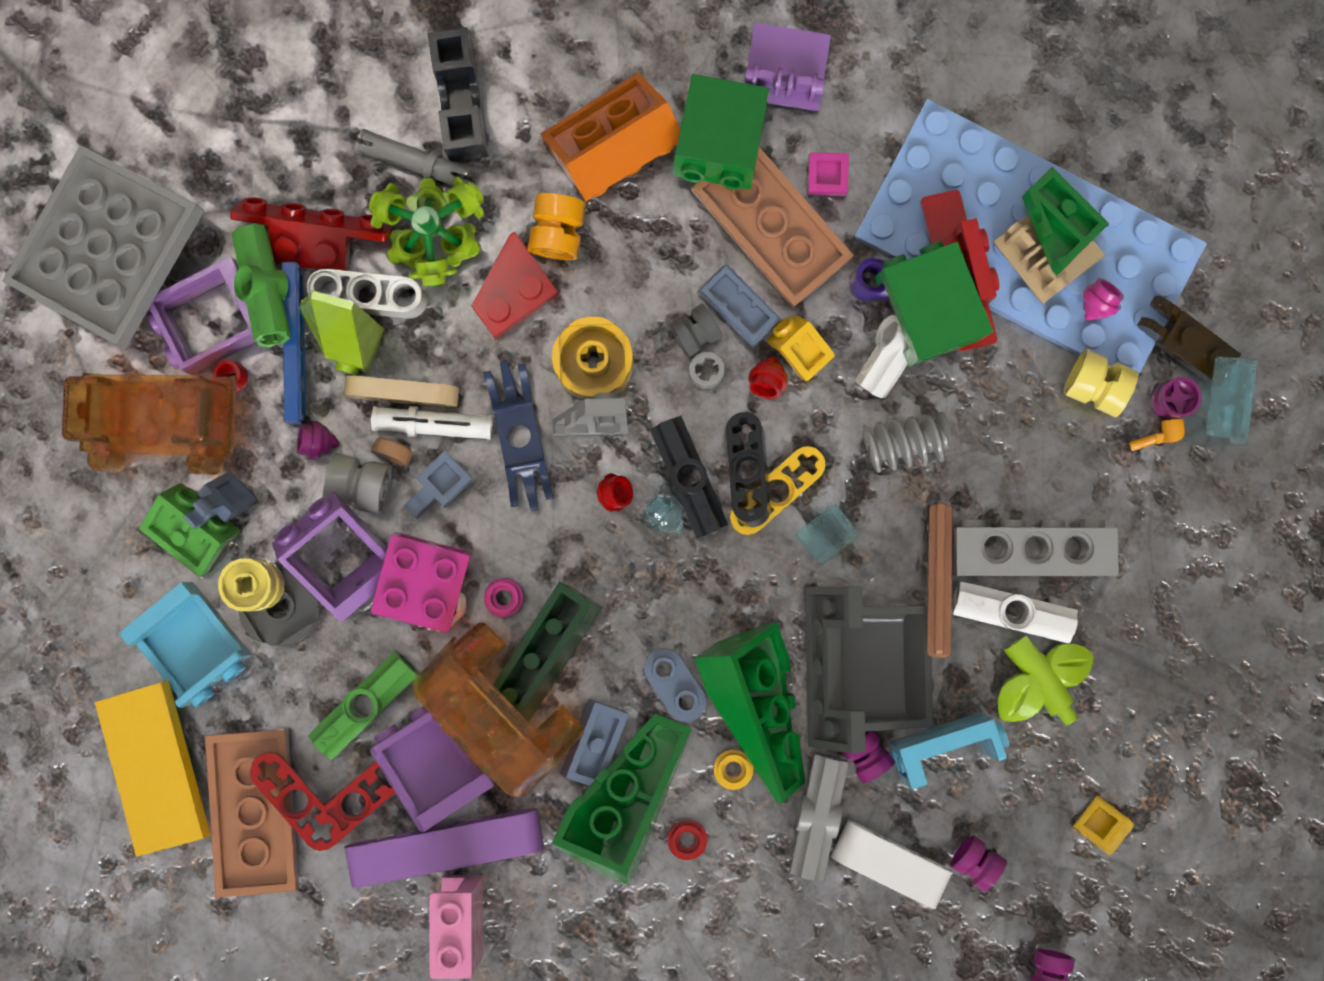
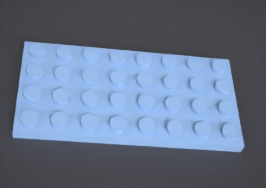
[853,99,1207,374]

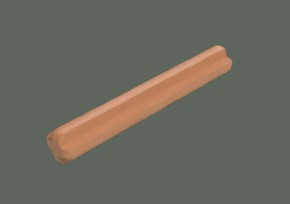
[927,503,953,658]

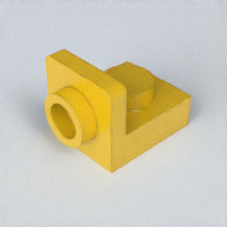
[766,315,836,382]

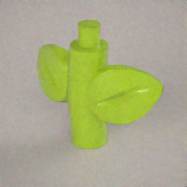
[997,635,1094,726]

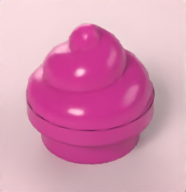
[1082,278,1124,321]

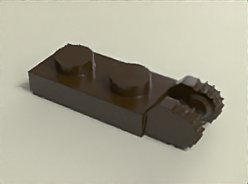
[1137,295,1241,387]

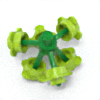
[369,176,484,288]

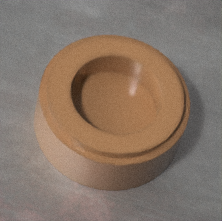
[371,437,413,467]

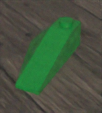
[694,622,805,803]
[552,713,692,886]

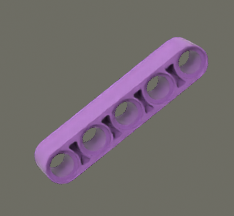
[344,808,545,888]

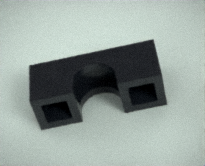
[428,27,489,161]

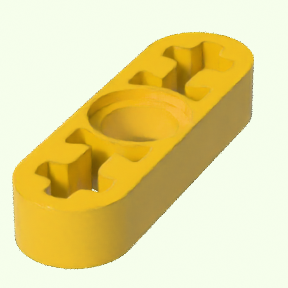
[730,446,825,535]

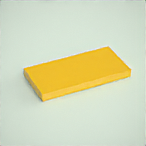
[95,680,211,857]

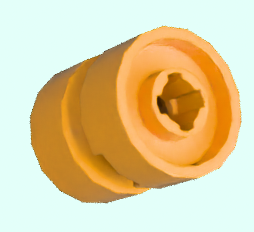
[527,193,586,260]

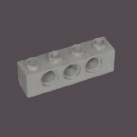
[952,520,1119,576]

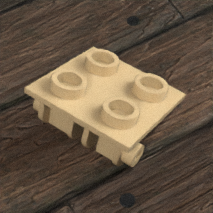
[993,214,1105,304]

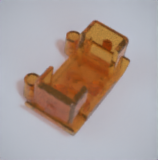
[61,373,237,476]
[413,622,584,797]

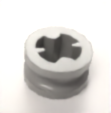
[689,352,724,389]

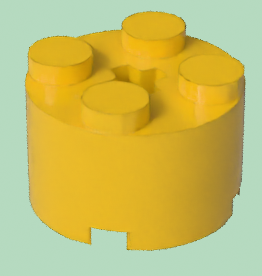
[552,316,634,400]

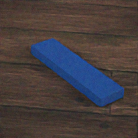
[282,262,306,425]

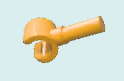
[1128,419,1185,451]

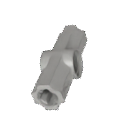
[789,753,849,881]

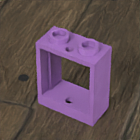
[146,256,256,375]
[272,492,388,622]

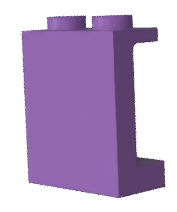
[370,703,494,832]

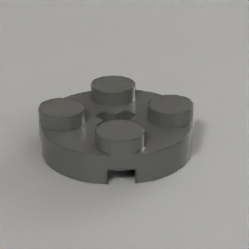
[239,567,322,646]

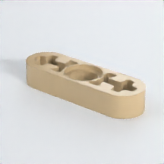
[343,376,459,408]

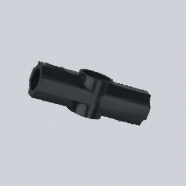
[650,416,729,539]

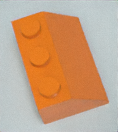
[540,72,680,202]

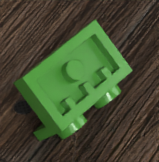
[139,483,240,578]

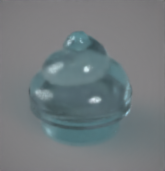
[643,494,684,534]

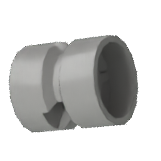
[323,453,392,515]

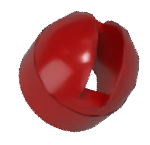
[213,360,248,393]

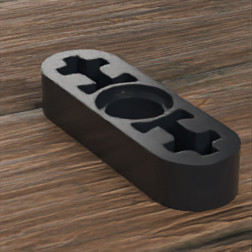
[726,412,771,527]

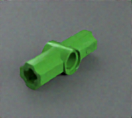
[231,223,291,347]
[308,650,420,760]

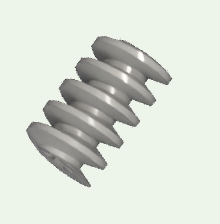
[863,411,951,473]

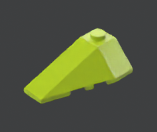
[299,290,384,376]

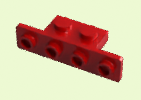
[920,189,999,352]
[230,197,394,271]

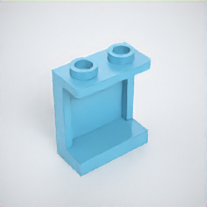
[118,582,251,708]
[888,712,1009,790]

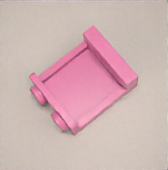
[429,875,483,979]

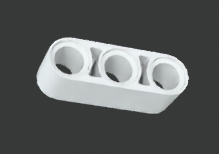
[307,269,427,319]
[830,820,953,909]

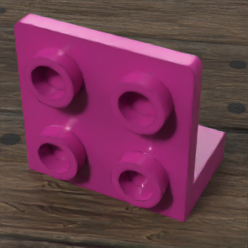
[371,531,472,633]

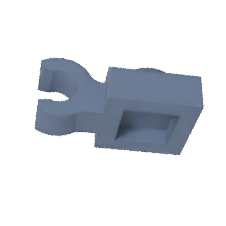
[404,451,473,519]
[183,471,257,529]

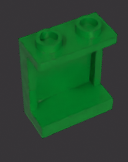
[673,74,769,190]
[874,241,994,367]

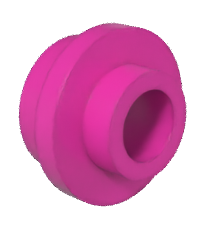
[484,578,524,617]

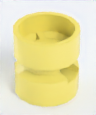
[1063,348,1139,418]
[218,558,285,611]

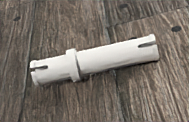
[371,406,493,440]

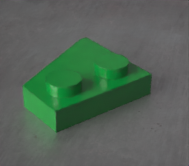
[1022,167,1109,276]

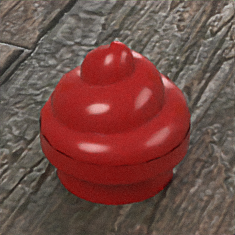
[748,357,788,399]

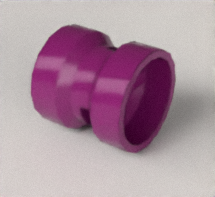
[1150,377,1202,420]
[842,731,895,783]
[950,834,1007,892]
[1029,948,1075,981]

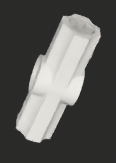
[855,315,909,398]
[952,581,1078,644]

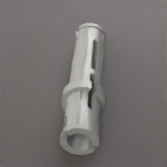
[355,129,474,186]

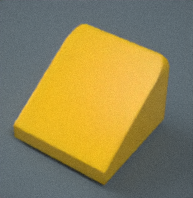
[1073,795,1134,856]

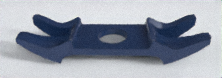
[483,360,554,512]

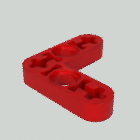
[250,751,395,851]

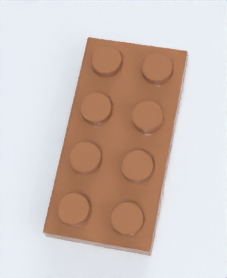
[691,147,854,309]
[205,728,299,898]

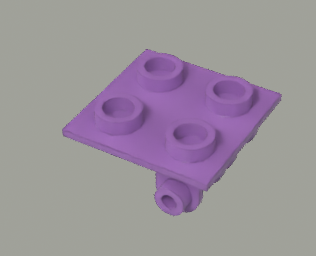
[745,23,831,112]

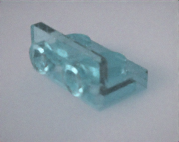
[1206,357,1258,446]

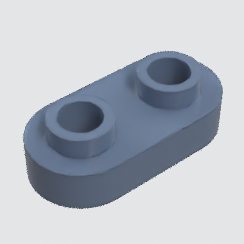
[644,648,706,722]

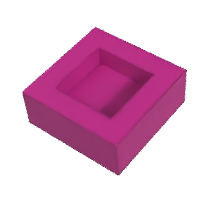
[807,152,849,196]

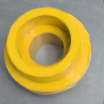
[713,749,753,790]

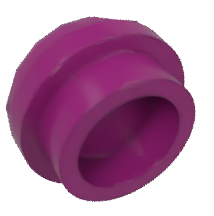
[296,421,339,460]

